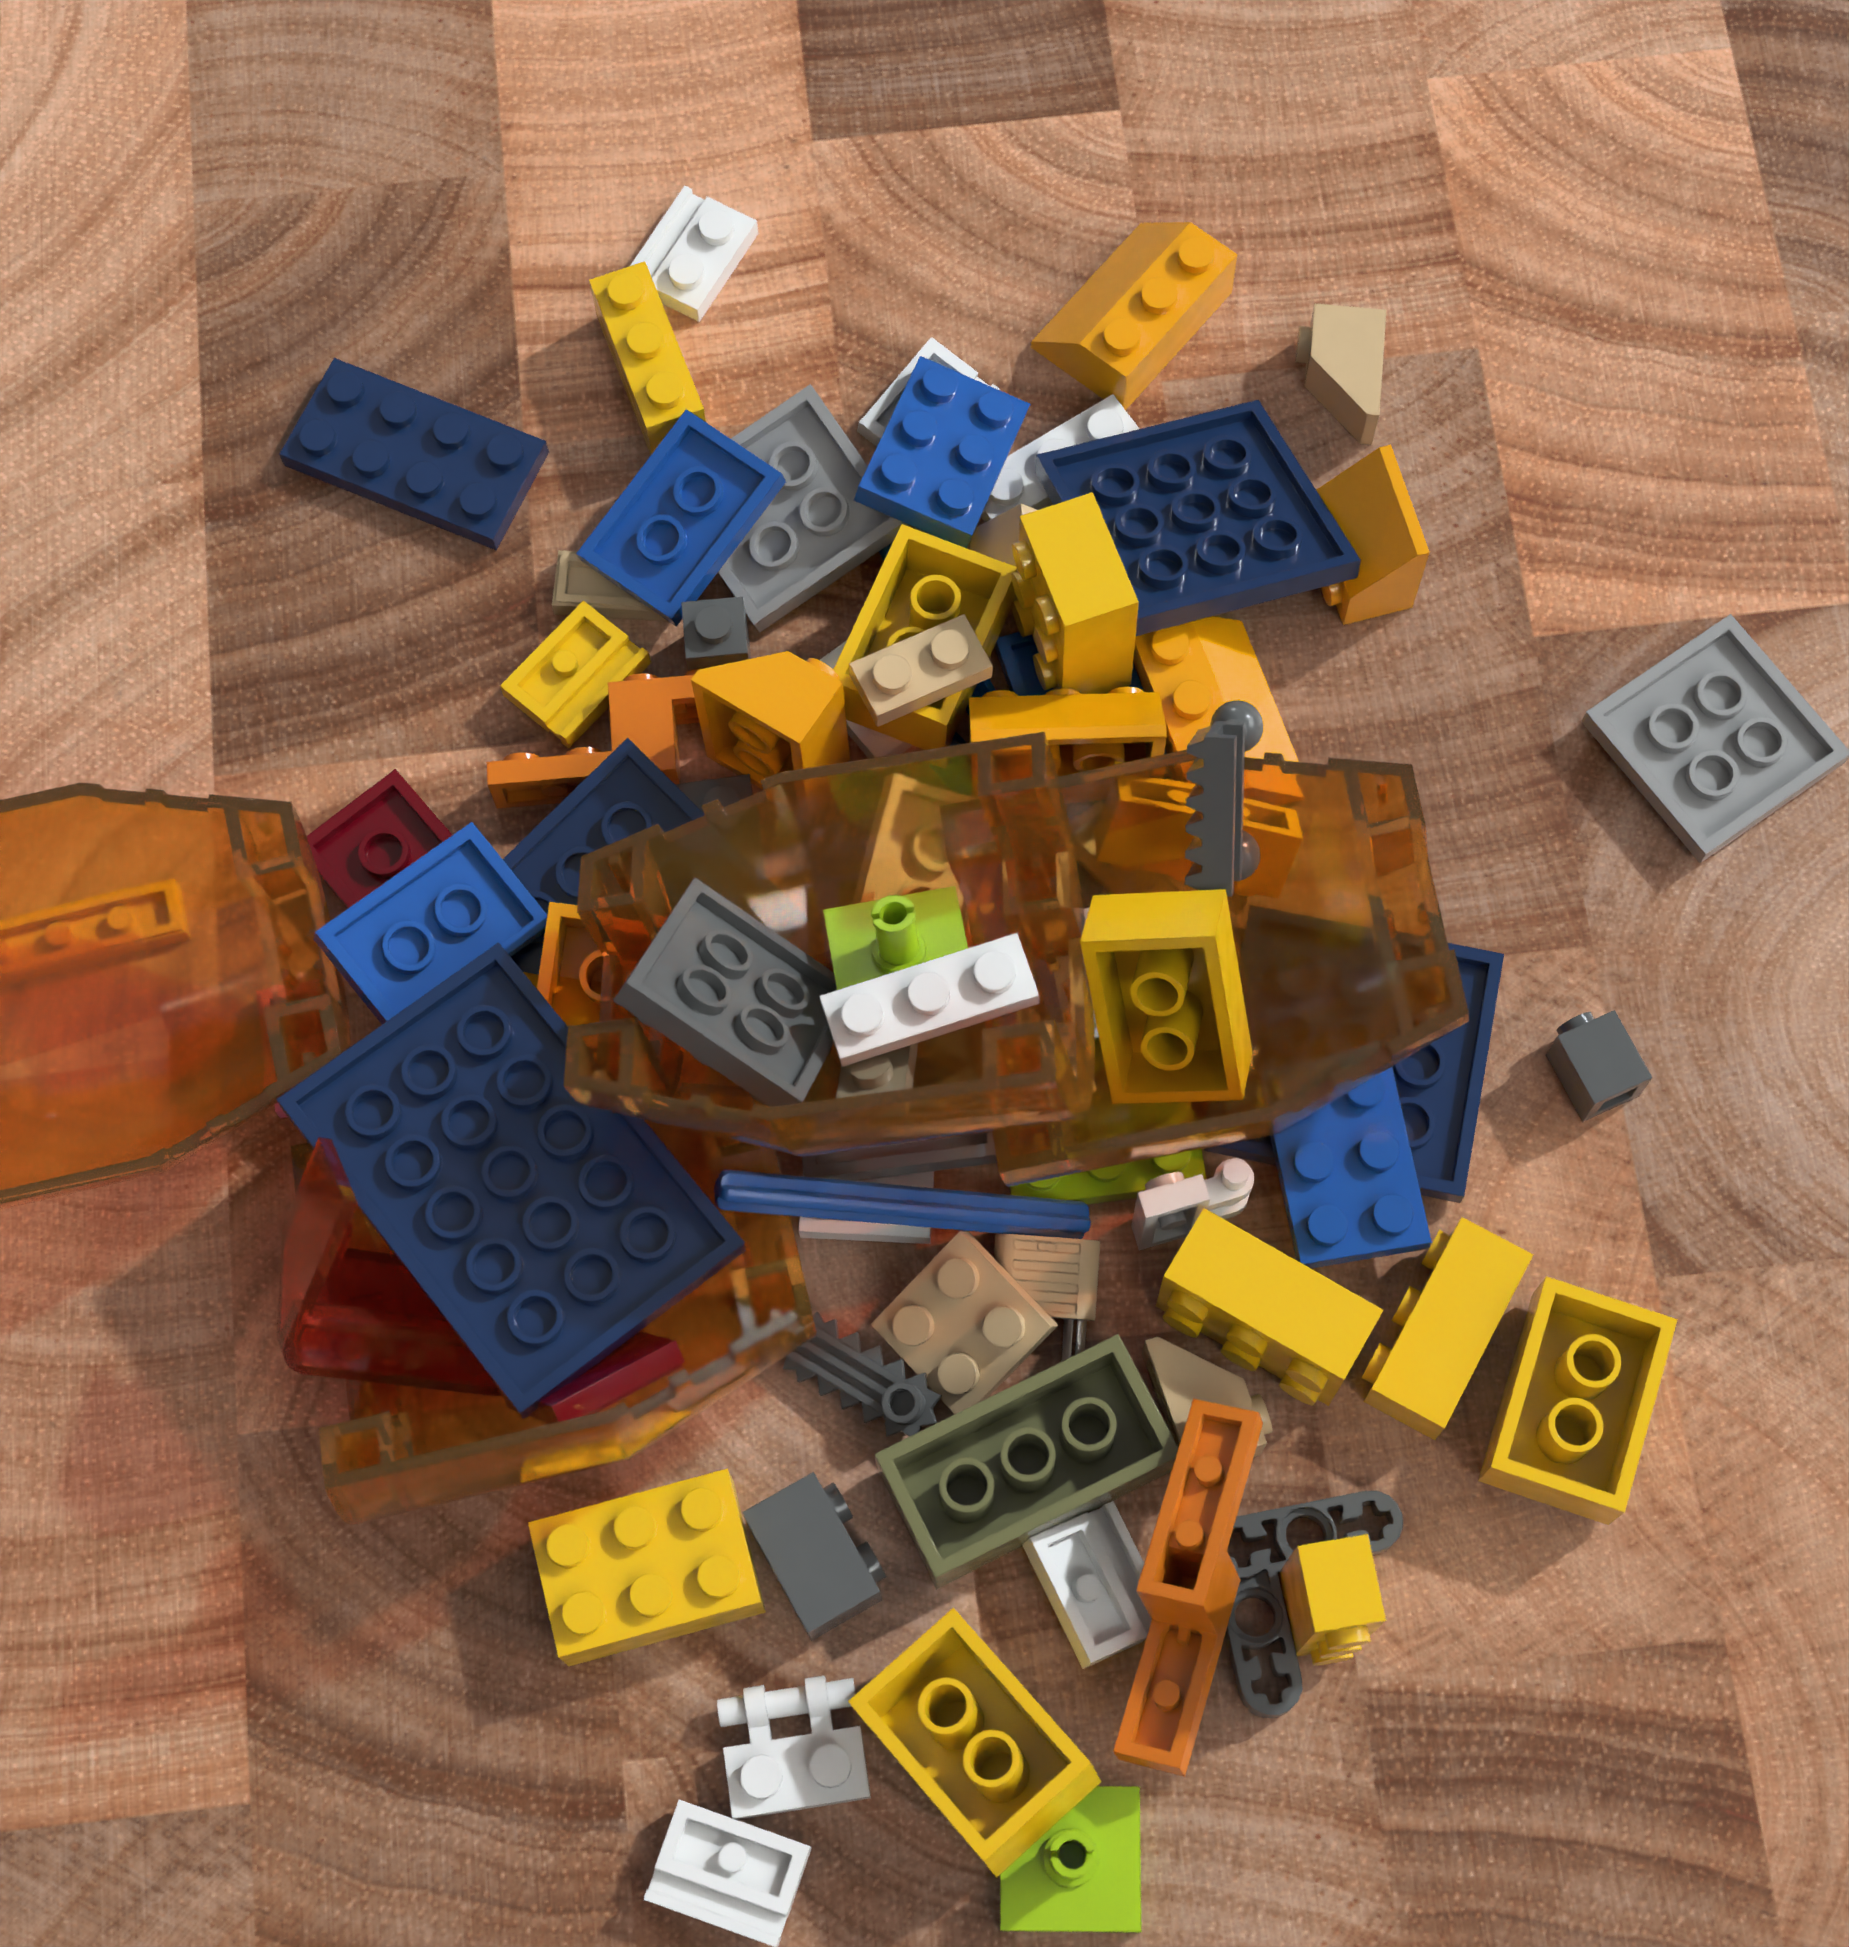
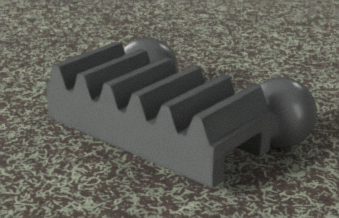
[1185,700,1263,897]

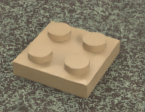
[871,1231,1058,1414]

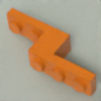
[486,668,704,809]
[1113,1399,1263,1777]

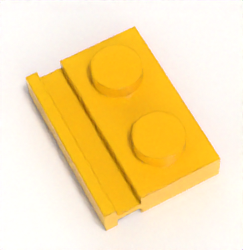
[500,600,651,749]

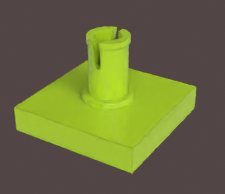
[823,886,968,990]
[1000,1786,1142,1933]

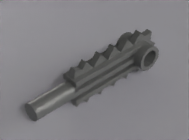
[733,1293,942,1437]

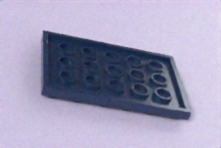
[277,942,746,1420]

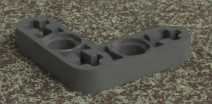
[1225,1491,1403,1718]

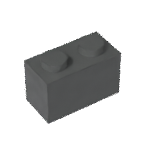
[742,1472,886,1641]

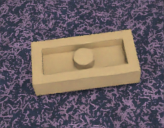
[849,614,993,727]

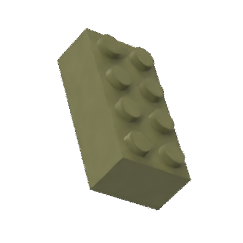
[875,1334,1178,1589]

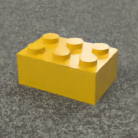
[1011,492,1139,694]
[833,524,1017,757]
[1080,889,1252,1104]
[1156,1208,1383,1406]
[1478,1276,1678,1525]
[528,1468,766,1667]
[848,1607,1101,1878]

